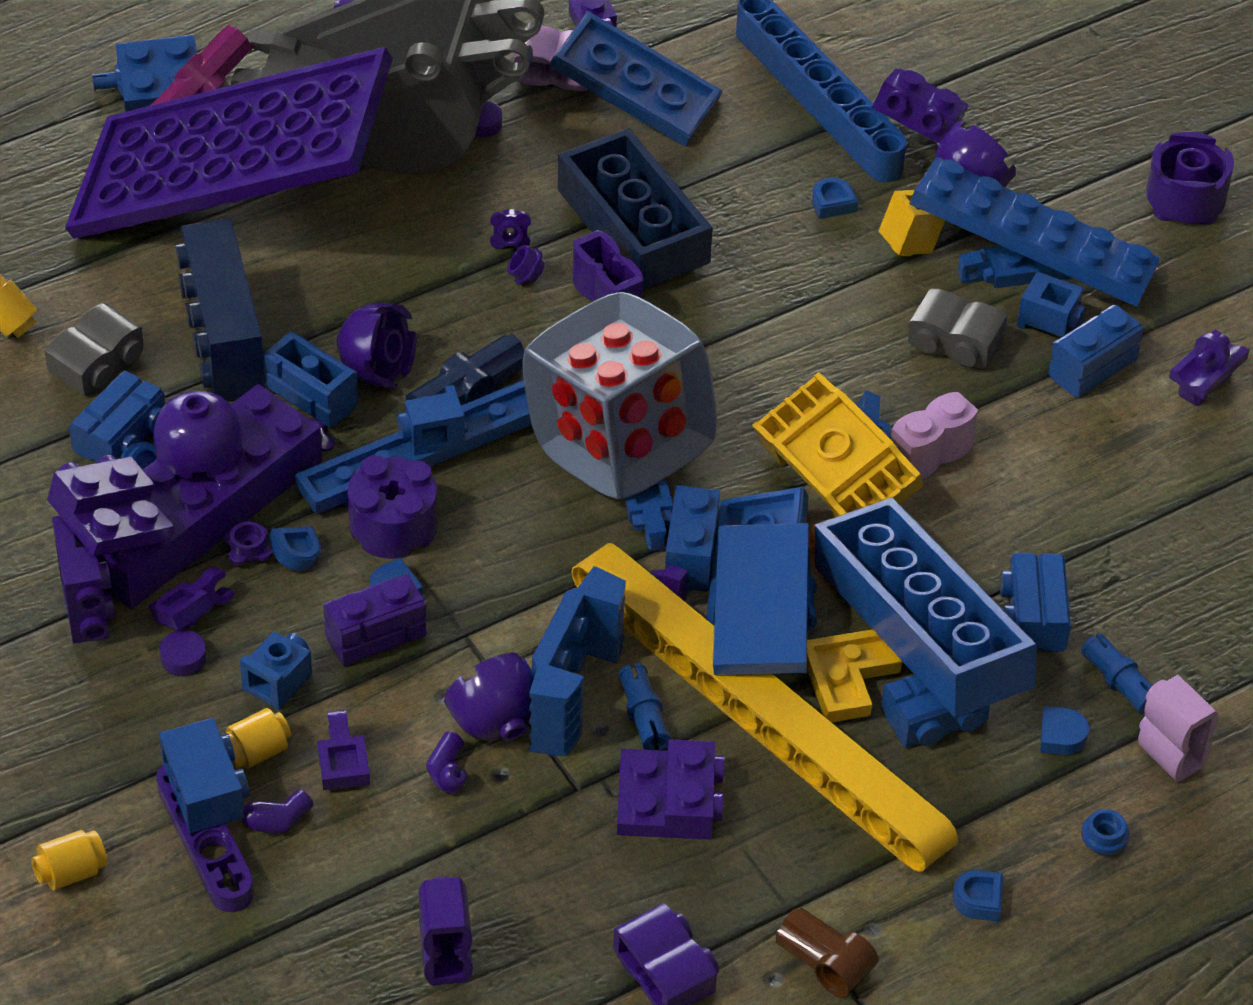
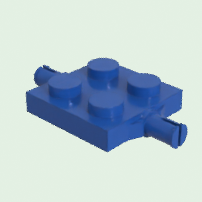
[92,35,197,112]

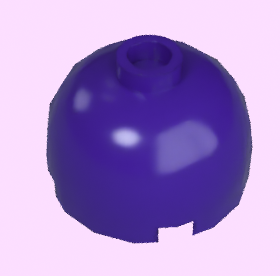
[935,121,1016,187]
[337,302,417,388]
[153,390,243,478]
[444,652,534,741]

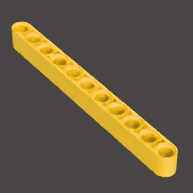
[571,543,958,872]

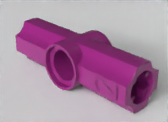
[150,24,253,106]

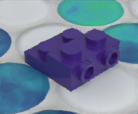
[871,68,969,143]
[47,455,174,556]
[52,516,115,644]
[617,739,724,840]

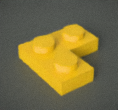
[807,629,903,722]

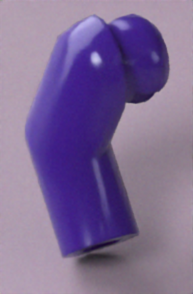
[426,731,467,793]
[241,789,313,834]

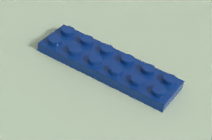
[909,157,1160,307]

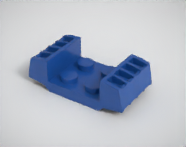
[529,566,626,757]

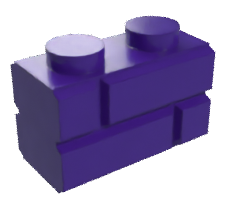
[323,573,427,666]

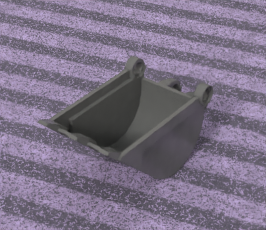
[231,0,544,175]

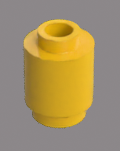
[0,274,38,338]
[225,708,291,770]
[31,830,107,891]

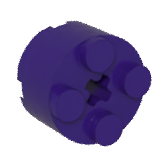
[1146,132,1234,225]
[348,455,437,559]

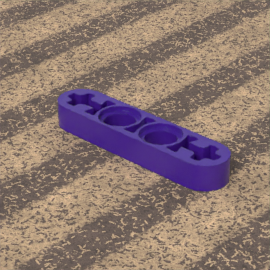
[156,764,254,912]

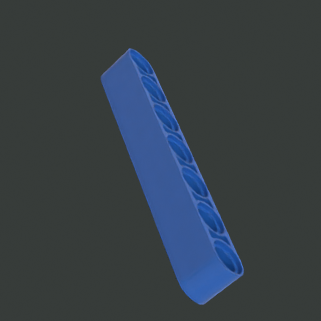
[736,0,906,183]

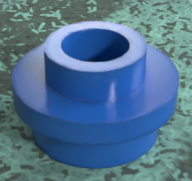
[1081,809,1130,855]

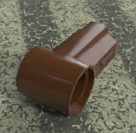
[775,908,879,998]

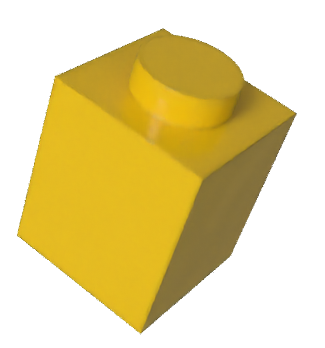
[879,190,945,256]

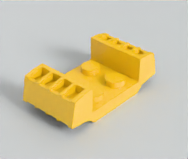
[752,372,923,518]

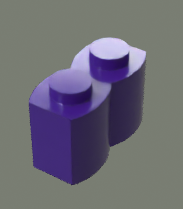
[572,230,643,301]
[418,876,473,985]
[613,903,719,1005]

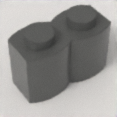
[908,289,1007,369]
[45,303,144,396]

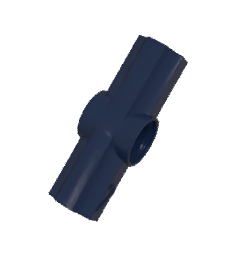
[406,333,525,406]

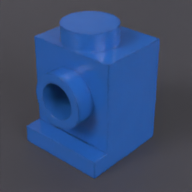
[1017,272,1086,337]
[397,385,465,455]
[240,631,312,709]

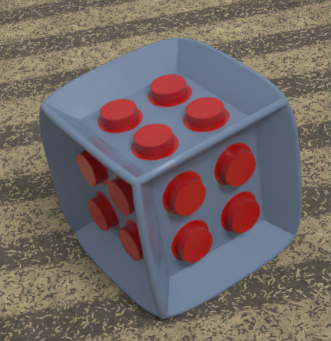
[523,292,717,499]

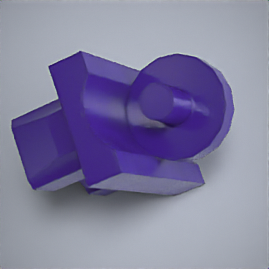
[1169,329,1250,406]

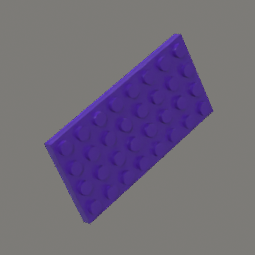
[65,47,393,239]

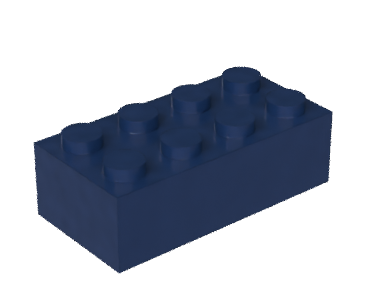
[558,128,713,289]
[175,218,265,402]

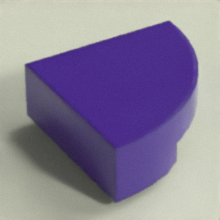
[650,566,688,602]

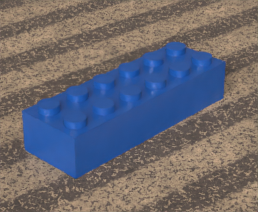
[815,497,1036,718]

